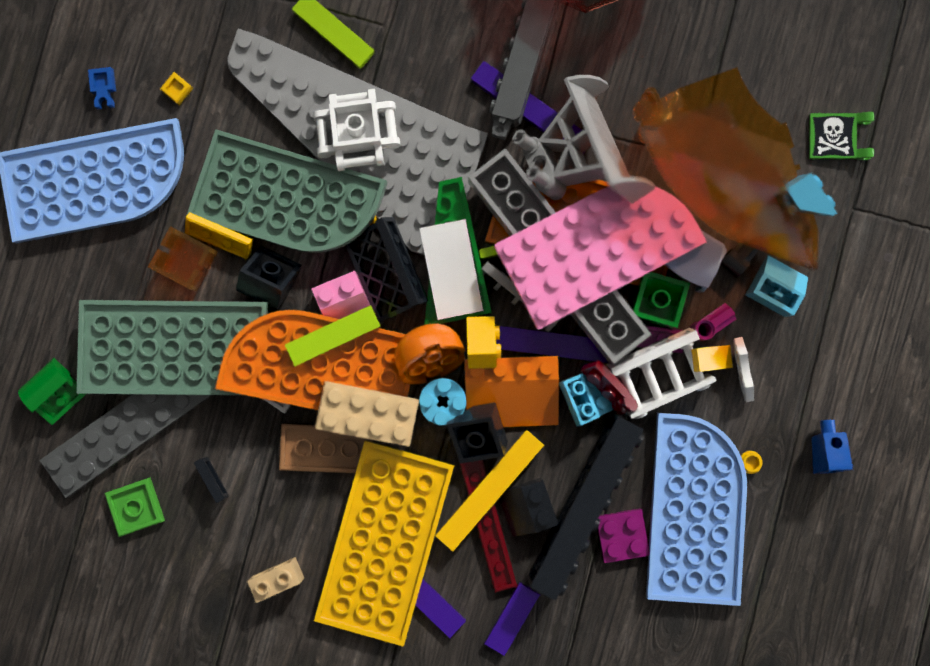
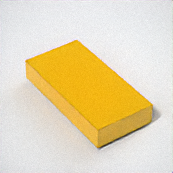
[691,345,733,372]

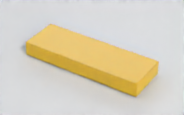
[185,212,253,259]

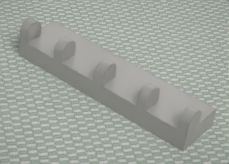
[482,261,559,332]

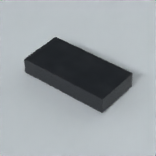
[194,457,229,503]

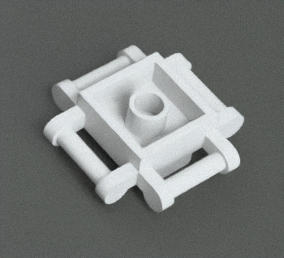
[313,88,401,171]

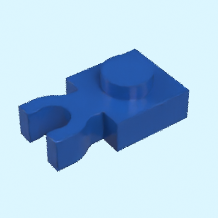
[88,67,116,110]

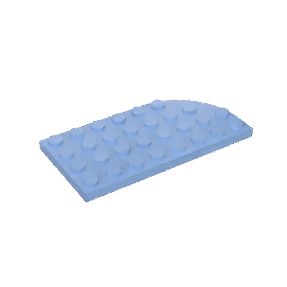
[0,118,184,243]
[646,413,747,606]

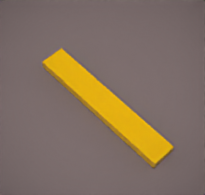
[435,430,544,551]

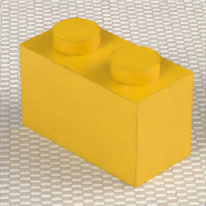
[467,316,501,369]

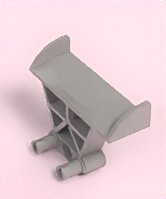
[512,75,655,204]

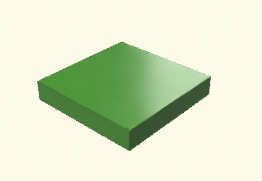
[104,477,165,537]

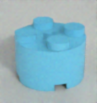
[419,378,466,425]

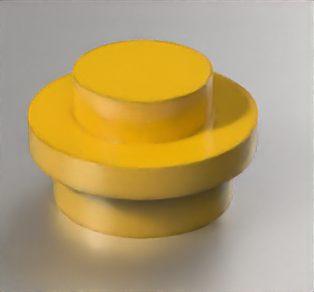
[741,451,762,474]

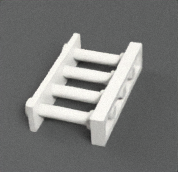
[606,328,716,419]

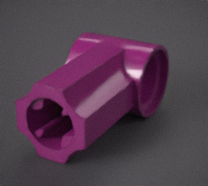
[690,303,736,341]

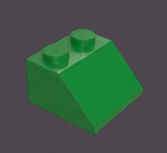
[630,272,690,329]

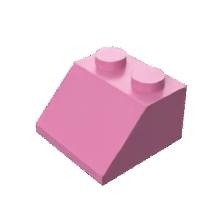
[312,271,370,319]

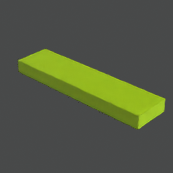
[292,0,375,69]
[285,305,380,366]

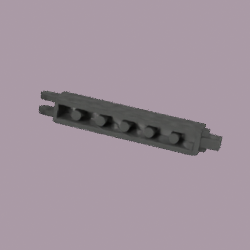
[489,0,556,140]

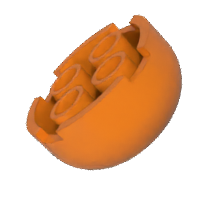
[394,324,466,384]

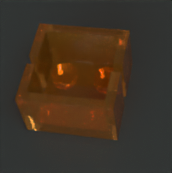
[148,226,218,291]

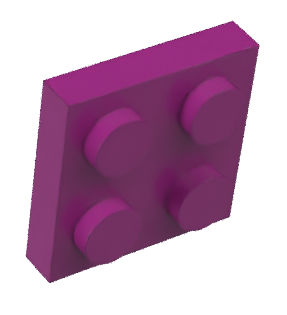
[597,508,649,563]

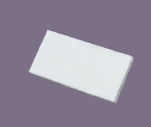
[419,219,483,320]

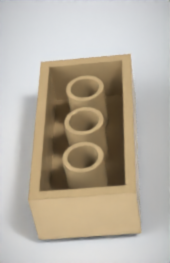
[315,381,419,446]

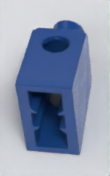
[812,420,853,474]

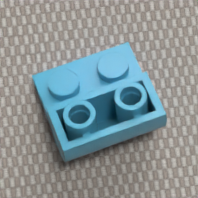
[559,373,614,426]

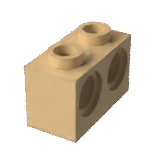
[247,557,304,603]

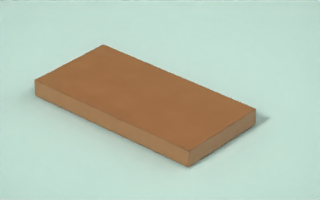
[279,424,373,473]

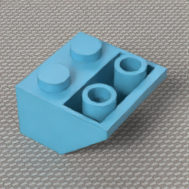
[775,173,837,216]
[745,255,808,317]

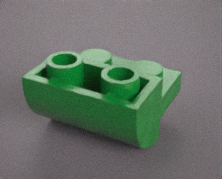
[18,358,86,425]

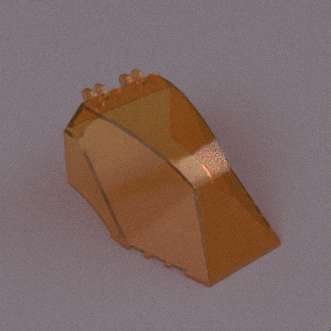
[632,66,819,270]

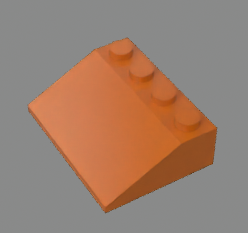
[464,356,559,427]

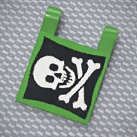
[809,112,874,160]

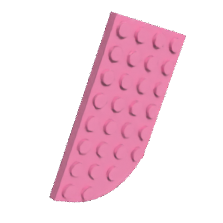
[494,187,707,330]

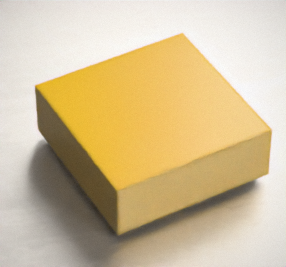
[160,72,193,105]

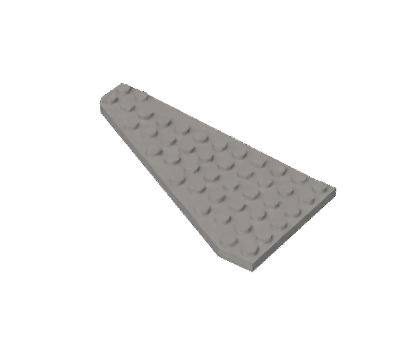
[228,29,488,256]

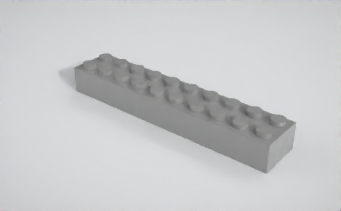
[468,148,651,364]

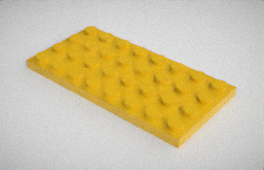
[314,440,454,647]

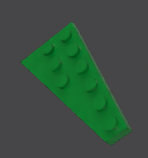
[425,177,492,325]

